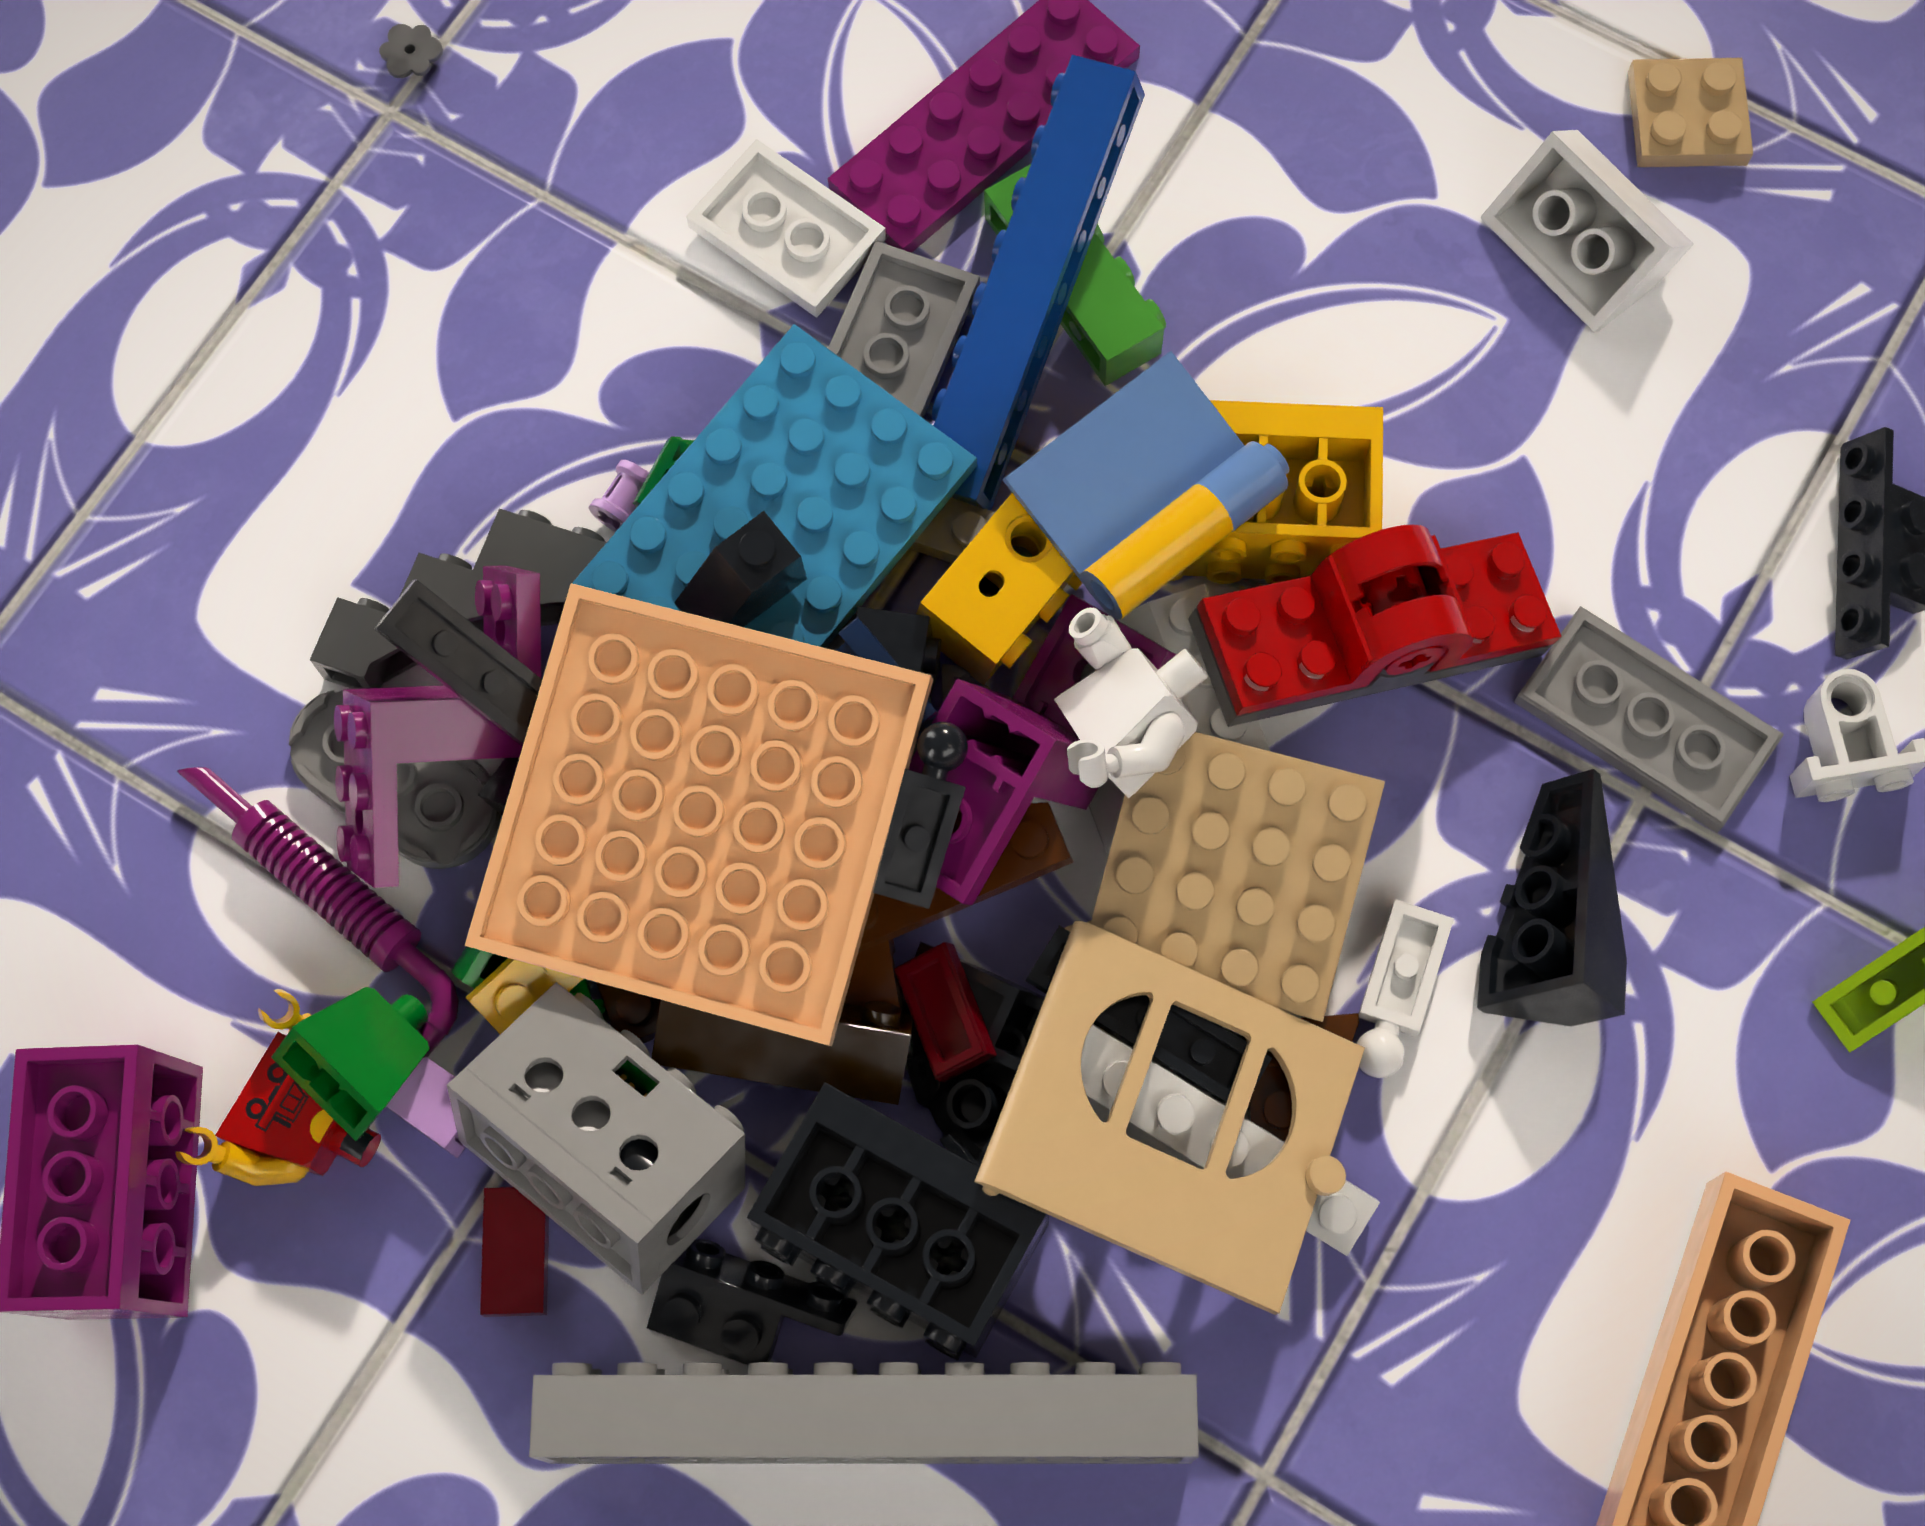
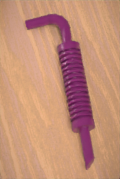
[177,767,459,1058]

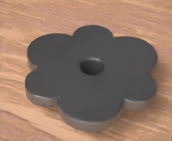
[379,24,443,78]

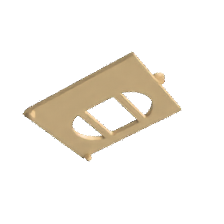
[974,921,1365,1315]

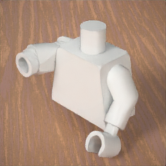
[1054,608,1209,798]

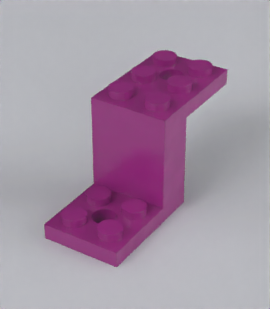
[334,566,541,888]
[909,594,1176,905]

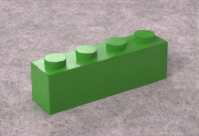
[984,164,1166,386]

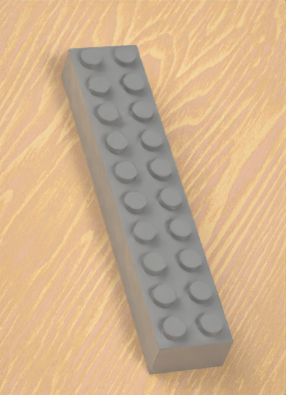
[529,1362,1199,1464]

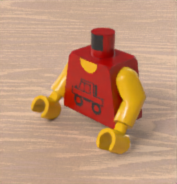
[175,989,381,1186]

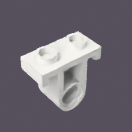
[1789,669,1925,802]

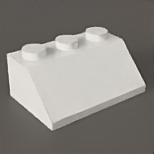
[1480,130,1694,332]

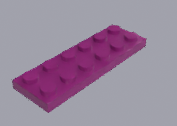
[827,0,1140,253]

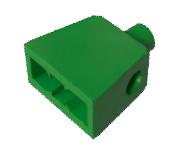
[271,987,430,1141]

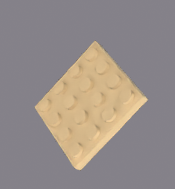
[1090,732,1385,1022]

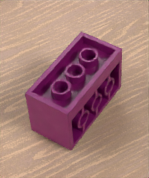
[0,1044,203,1320]

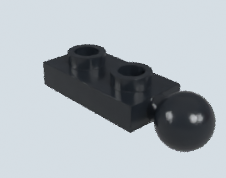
[873,721,968,909]

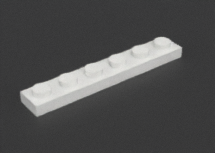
[1081,1024,1380,1256]

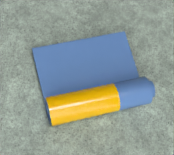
[1003,351,1289,620]

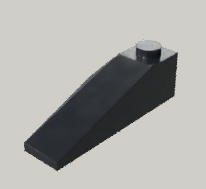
[1477,769,1627,1027]

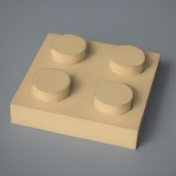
[1628,58,1753,167]

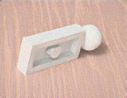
[1356,899,1454,1078]

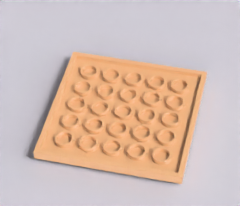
[464,583,933,1046]

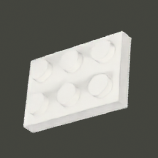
[686,139,886,318]

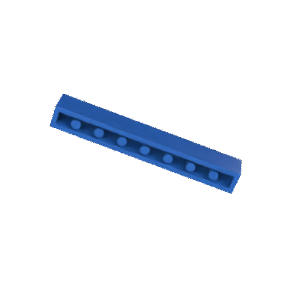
[932,55,1145,511]

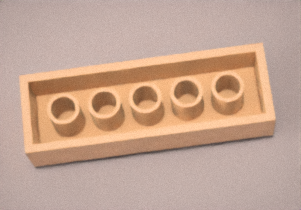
[1596,1172,1850,1526]

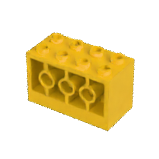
[1171,400,1383,584]

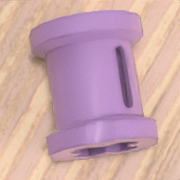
[588,460,649,532]

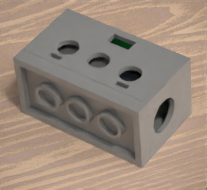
[447,982,745,1295]

